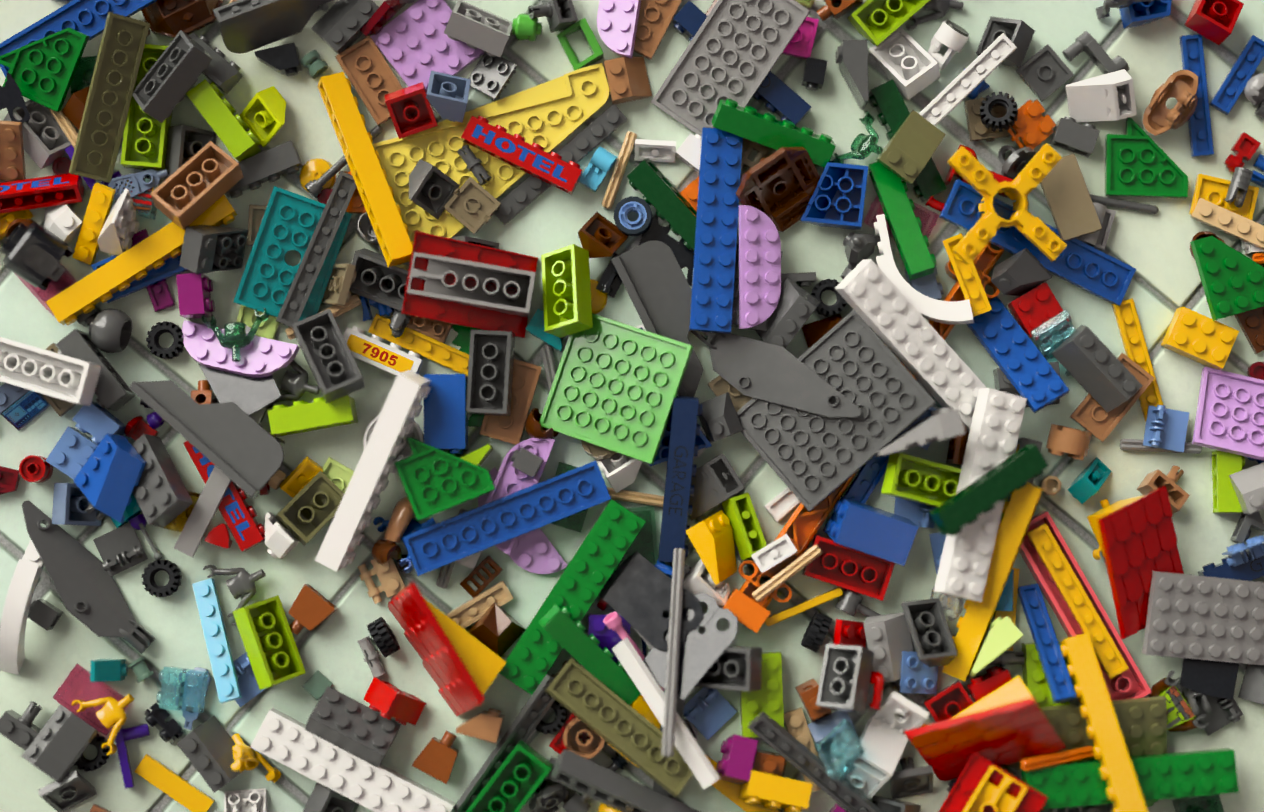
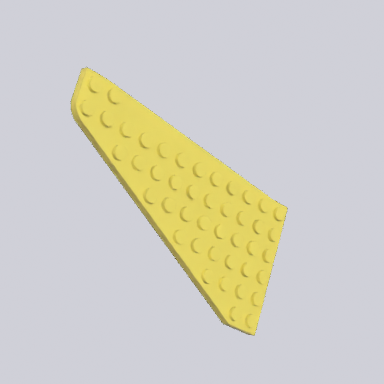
[372,63,609,242]

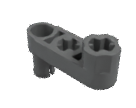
[1062,31,1130,75]

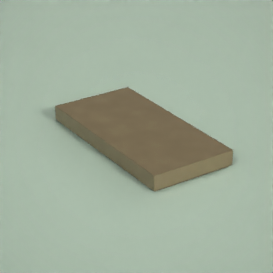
[1040,154,1102,242]

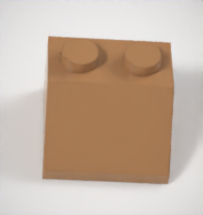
[604,57,652,105]
[456,708,505,743]

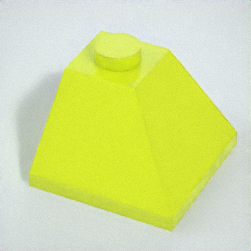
[239,86,286,147]

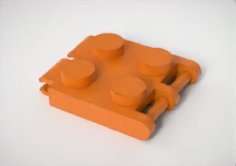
[1007,99,1056,149]

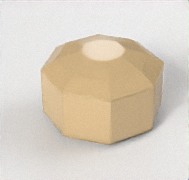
[268,469,287,490]
[1041,476,1062,495]

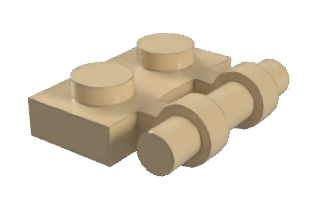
[358,557,406,604]

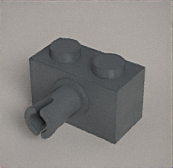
[528,0,578,32]
[0,701,42,751]

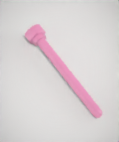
[603,612,665,691]

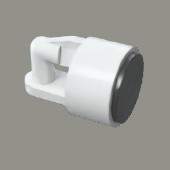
[927,20,969,70]

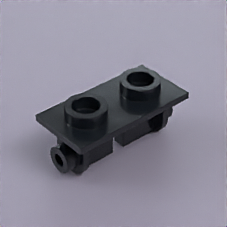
[596,253,622,298]
[145,703,184,744]

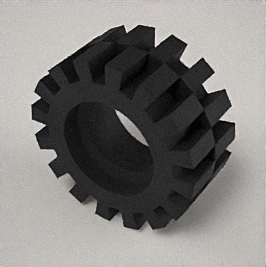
[980,92,1018,132]
[810,279,847,317]
[146,321,184,359]
[142,560,182,597]
[801,612,832,652]
[367,617,400,657]
[535,700,567,734]
[74,733,110,772]

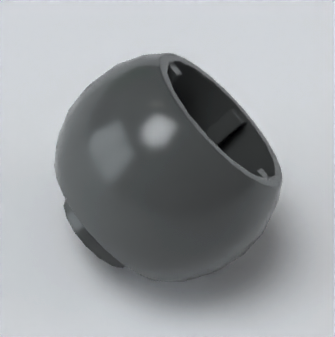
[89,309,132,353]

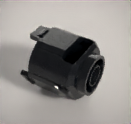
[0,223,75,291]

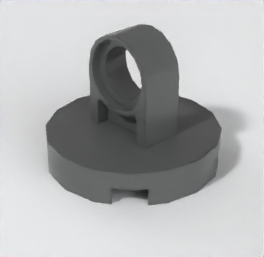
[998,145,1036,179]
[529,778,569,812]

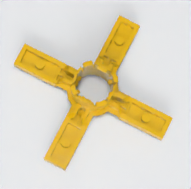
[947,143,1067,265]

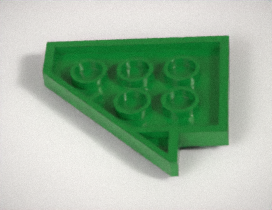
[0,28,89,112]
[1105,118,1188,198]
[1190,236,1264,321]
[394,437,495,521]

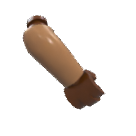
[372,497,416,565]

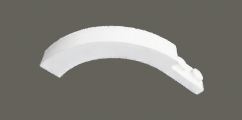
[874,214,974,325]
[0,540,44,675]

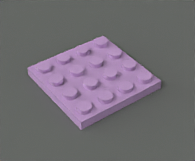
[371,0,484,92]
[1192,367,1264,461]

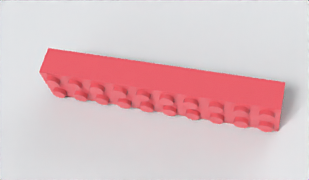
[1019,511,1152,701]

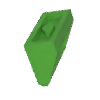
[557,18,604,71]

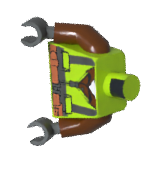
[1148,671,1209,732]

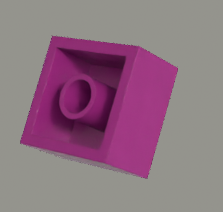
[176,273,215,320]
[716,734,758,785]

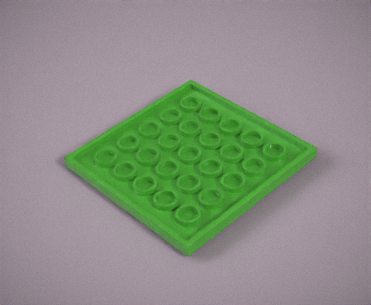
[539,313,693,464]

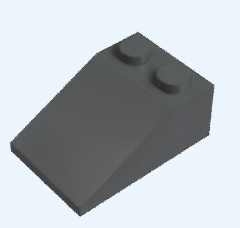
[835,40,869,109]

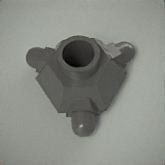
[843,232,881,270]

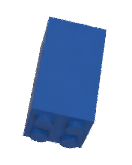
[424,374,468,454]
[826,496,919,566]

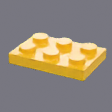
[1189,174,1259,220]

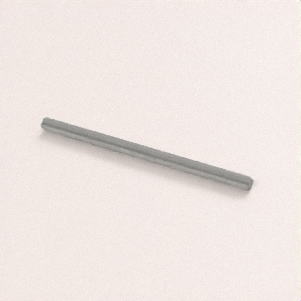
[662,548,685,757]

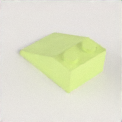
[969,616,1023,679]

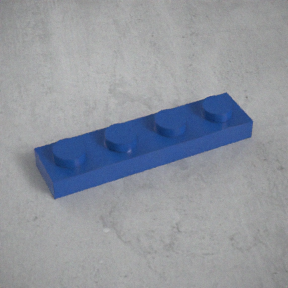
[1209,35,1264,115]

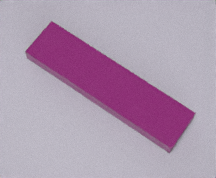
[131,229,175,312]

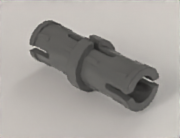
[457,145,491,185]

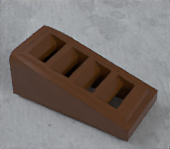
[460,555,503,598]

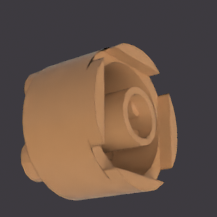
[1046,424,1092,461]
[563,717,605,759]

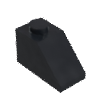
[254,42,302,76]

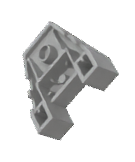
[875,406,965,457]

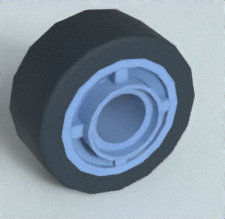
[614,196,652,236]

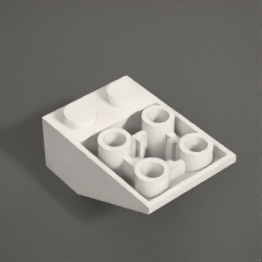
[1065,69,1137,122]
[97,189,139,256]
[224,788,268,812]

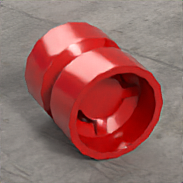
[19,455,53,483]

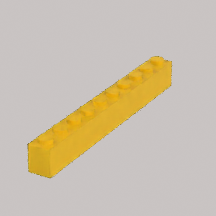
[317,72,413,267]
[46,194,238,325]
[942,482,1044,682]
[1060,633,1148,812]

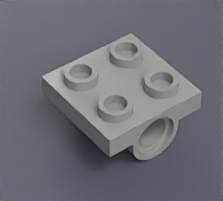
[1076,202,1116,251]

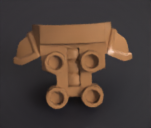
[1143,70,1199,136]

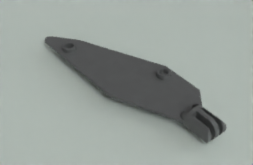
[691,330,861,417]
[22,501,155,654]

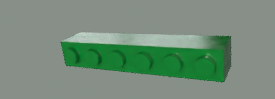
[711,99,836,168]
[868,161,937,281]
[538,604,641,705]

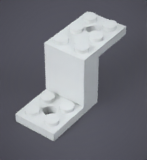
[837,691,929,800]

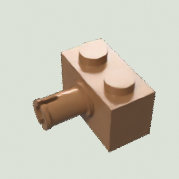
[1137,465,1190,513]

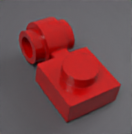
[1224,132,1261,172]

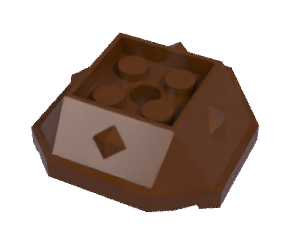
[141,0,224,38]
[735,147,820,232]

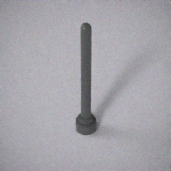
[305,125,383,198]
[1090,194,1158,214]

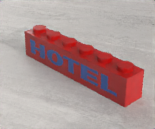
[461,115,583,195]
[0,173,85,213]
[183,441,265,551]

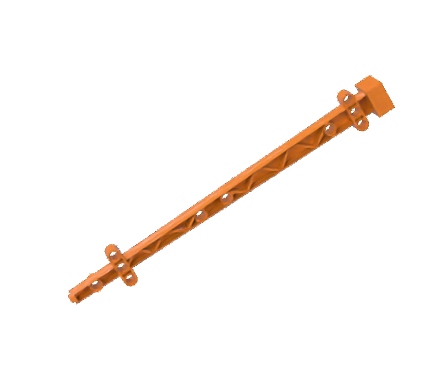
[721,242,1005,633]

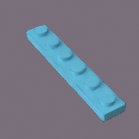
[192,578,242,703]

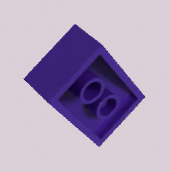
[588,614,630,674]

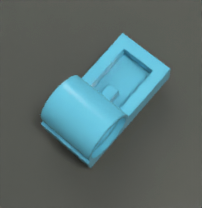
[579,146,617,192]

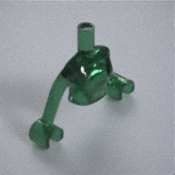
[829,110,883,164]
[202,307,269,362]

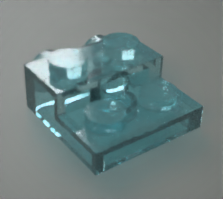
[1030,310,1076,360]
[156,666,208,713]
[816,719,865,781]

